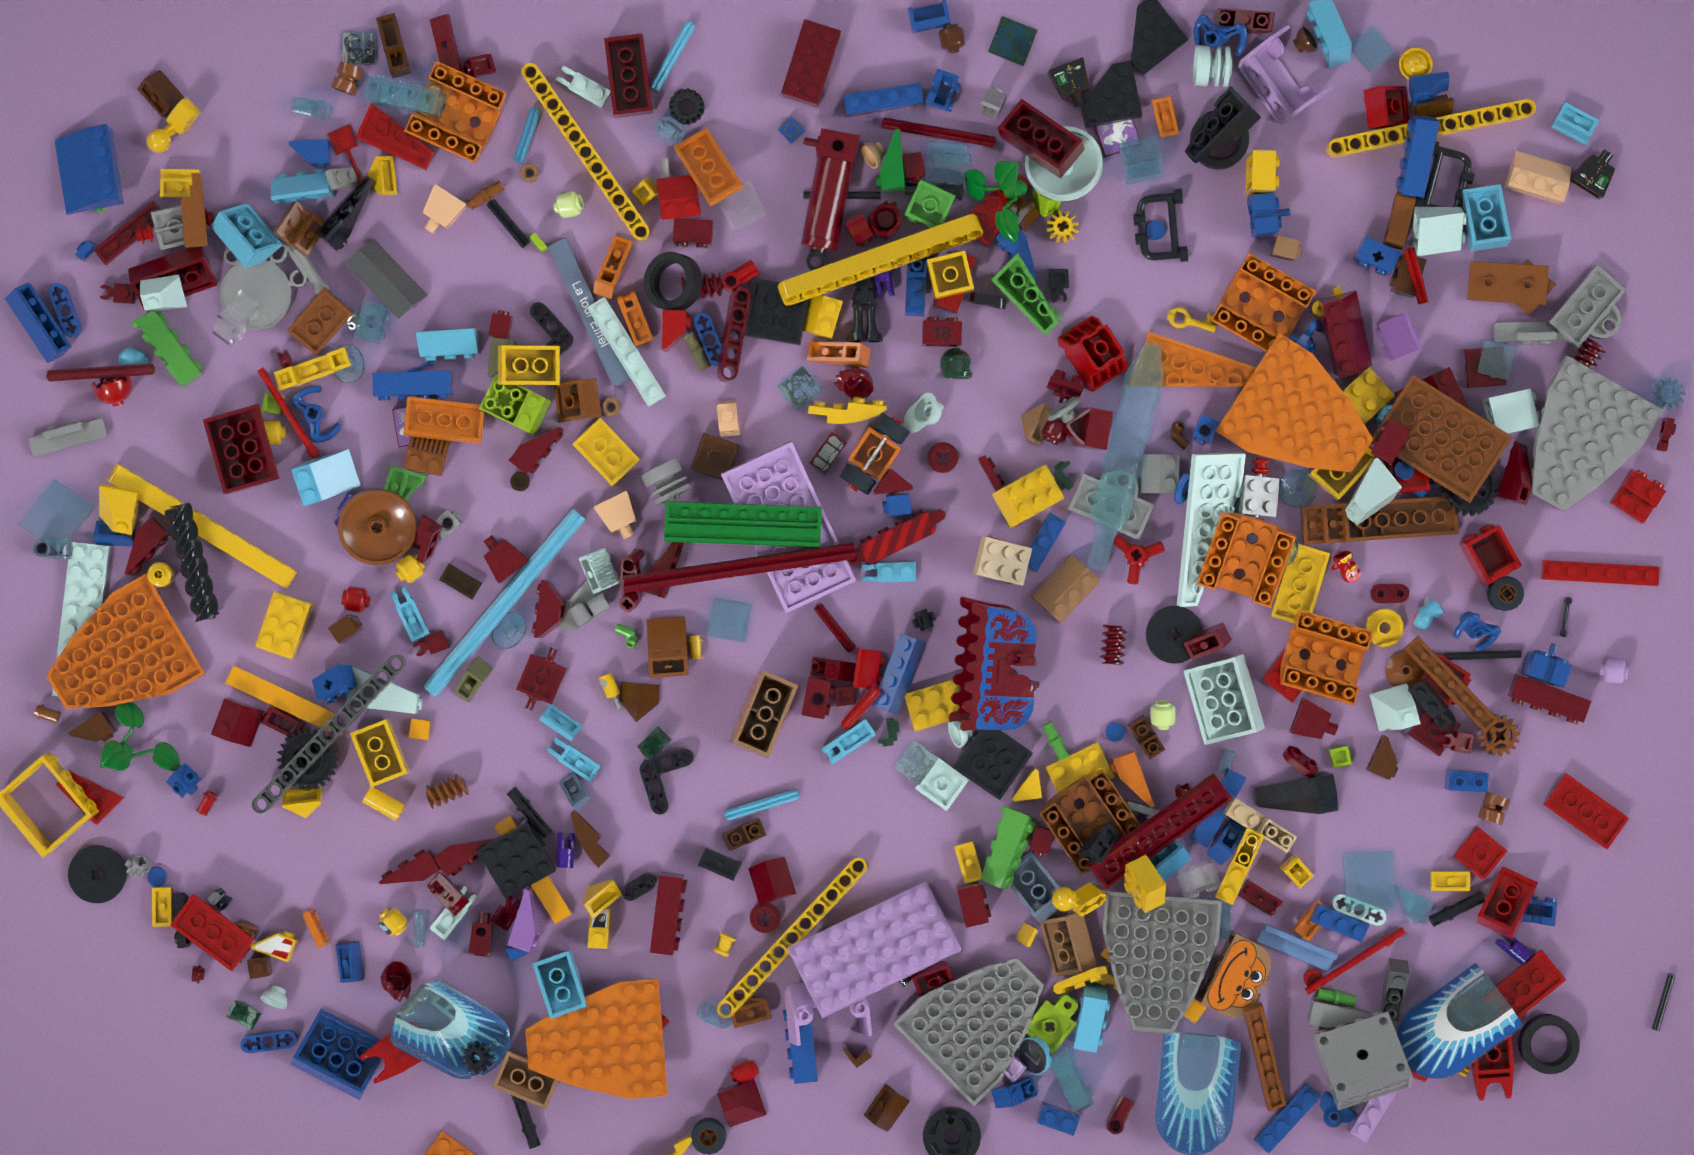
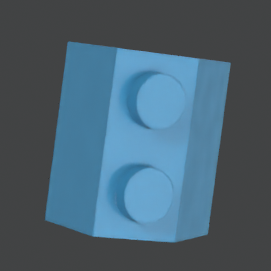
[1149,840,1192,881]

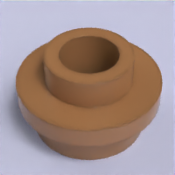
[520,163,540,183]
[601,397,621,416]

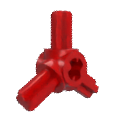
[1112,535,1165,585]

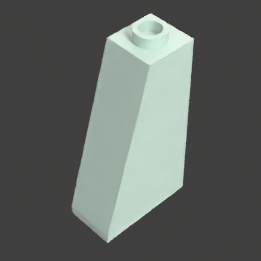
[346,667,423,714]

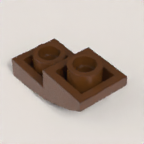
[1127,715,1166,760]
[722,818,767,851]

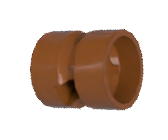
[331,61,364,96]
[1478,792,1510,825]

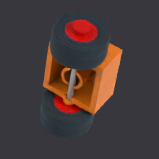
[840,413,910,495]

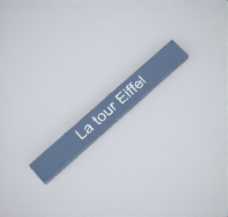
[548,238,631,387]

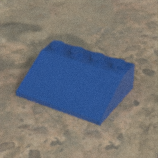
[55,124,124,215]
[291,1009,382,1100]

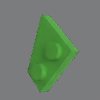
[384,465,427,501]

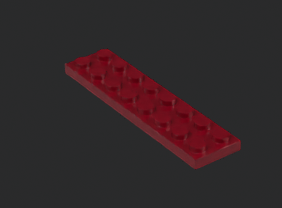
[1087,773,1233,889]

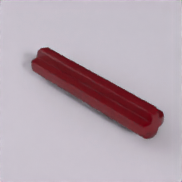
[814,603,856,653]

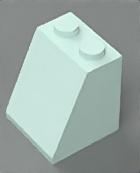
[1412,207,1466,256]
[1482,389,1541,434]
[1345,457,1402,525]

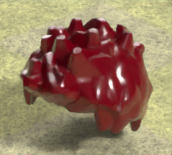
[868,200,902,240]
[834,367,874,399]
[380,961,412,1002]

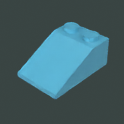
[1462,184,1512,252]
[291,449,361,506]
[532,951,587,1019]

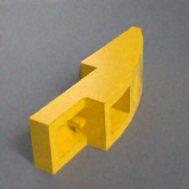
[808,397,888,424]
[1215,827,1265,905]

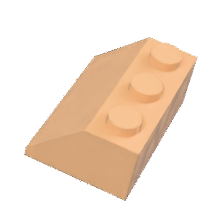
[1504,151,1571,205]

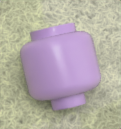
[1600,658,1629,684]

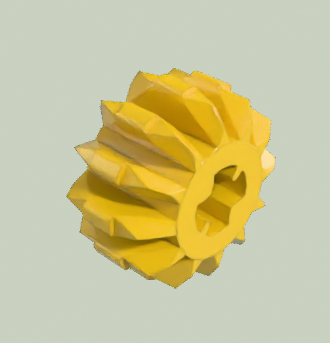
[1046,211,1079,244]

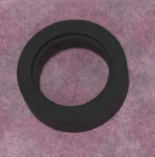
[1190,111,1249,170]
[643,252,702,310]
[1518,1014,1580,1074]

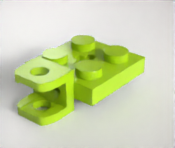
[1026,993,1078,1054]

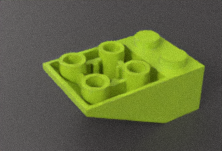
[479,374,552,436]

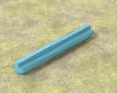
[650,21,695,91]
[724,789,799,821]

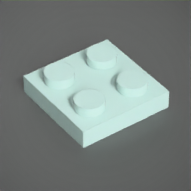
[915,757,969,811]

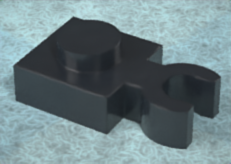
[1048,269,1069,303]

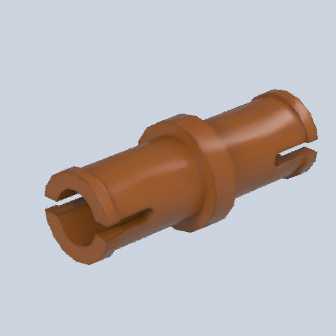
[466,180,505,211]

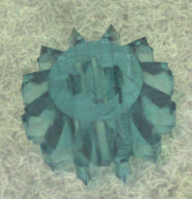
[1651,377,1685,410]

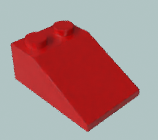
[1477,866,1538,939]

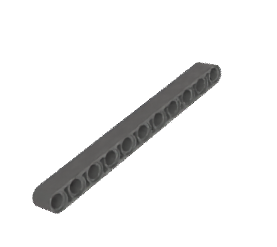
[252,654,406,814]

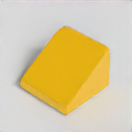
[631,177,658,206]
[1016,923,1038,947]

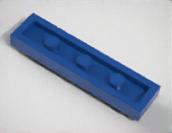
[1254,1083,1321,1153]

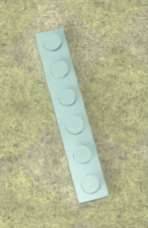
[587,297,666,407]

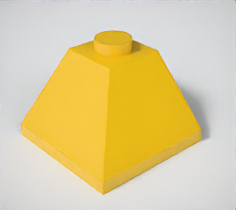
[99,484,139,535]

